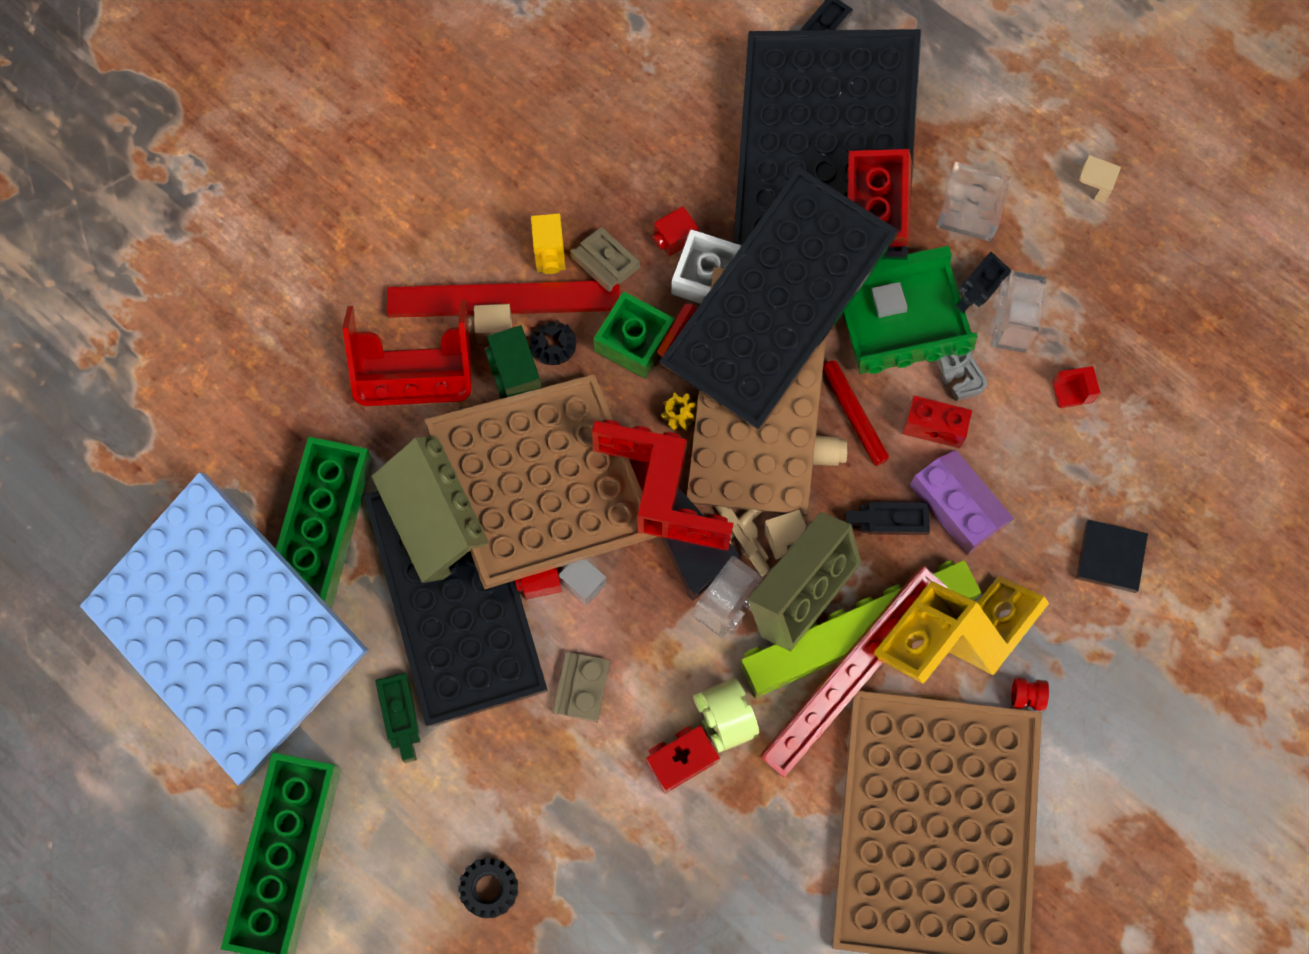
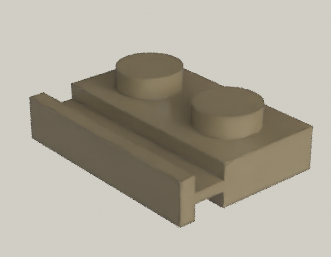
[570,227,640,292]
[553,651,610,723]

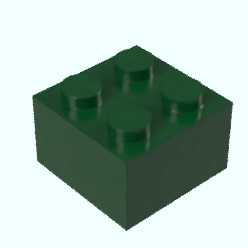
[484,325,542,399]

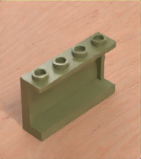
[372,436,489,583]

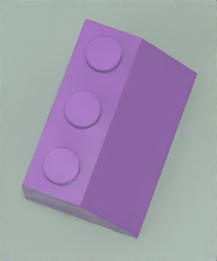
[910,450,1014,555]

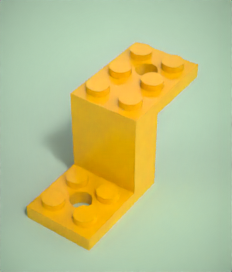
[874,576,1049,684]

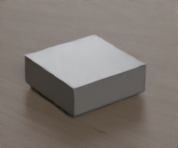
[871,282,908,318]

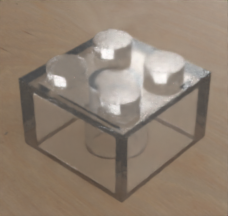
[936,162,1011,242]
[988,270,1047,353]
[694,556,763,639]

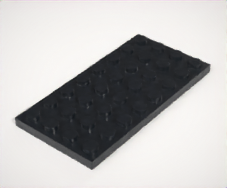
[659,167,899,431]
[364,491,548,728]

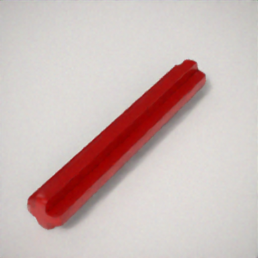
[822,360,889,466]

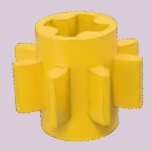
[661,393,697,431]

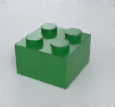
[593,291,675,379]

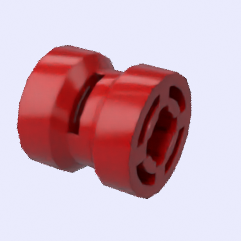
[1011,677,1049,712]

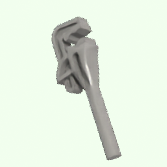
[936,350,987,401]

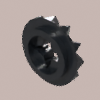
[530,319,577,365]

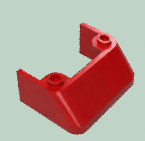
[342,300,472,406]

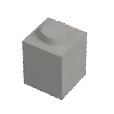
[558,559,607,606]

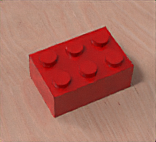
[848,149,912,247]

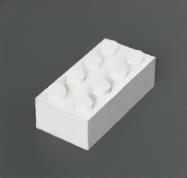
[671,230,742,304]

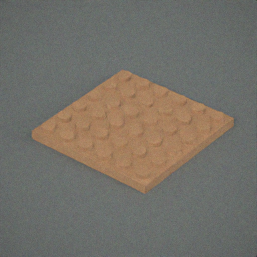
[424,374,657,590]

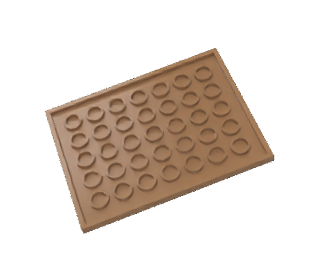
[832,691,1042,954]

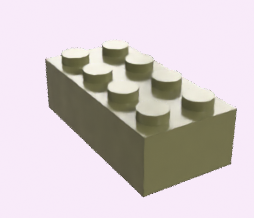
[748,512,861,652]

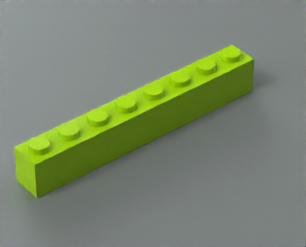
[740,560,981,699]

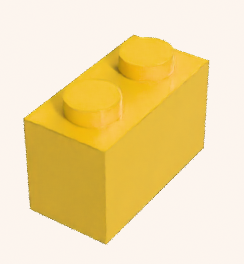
[531,213,566,274]

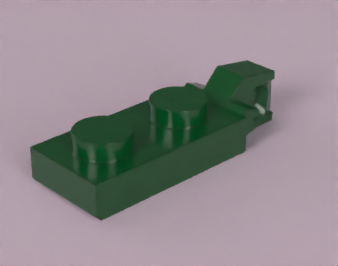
[375,672,420,763]

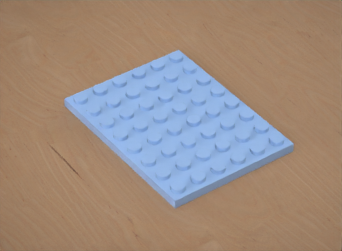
[80,472,369,785]

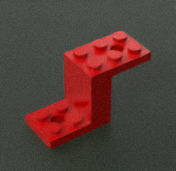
[592,419,734,551]

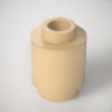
[813,435,847,466]

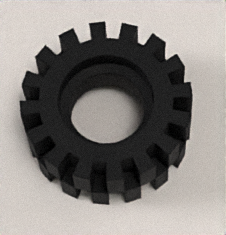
[458,858,518,919]

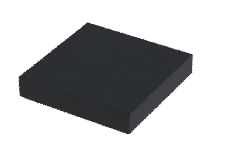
[1076,519,1148,593]

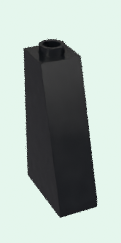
[661,488,740,601]

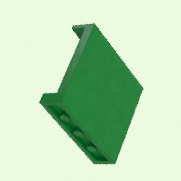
[842,246,978,374]

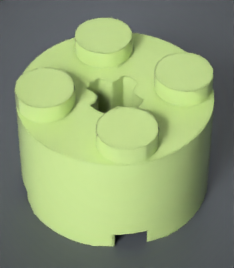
[693,678,759,753]

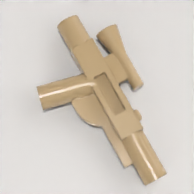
[714,506,770,578]

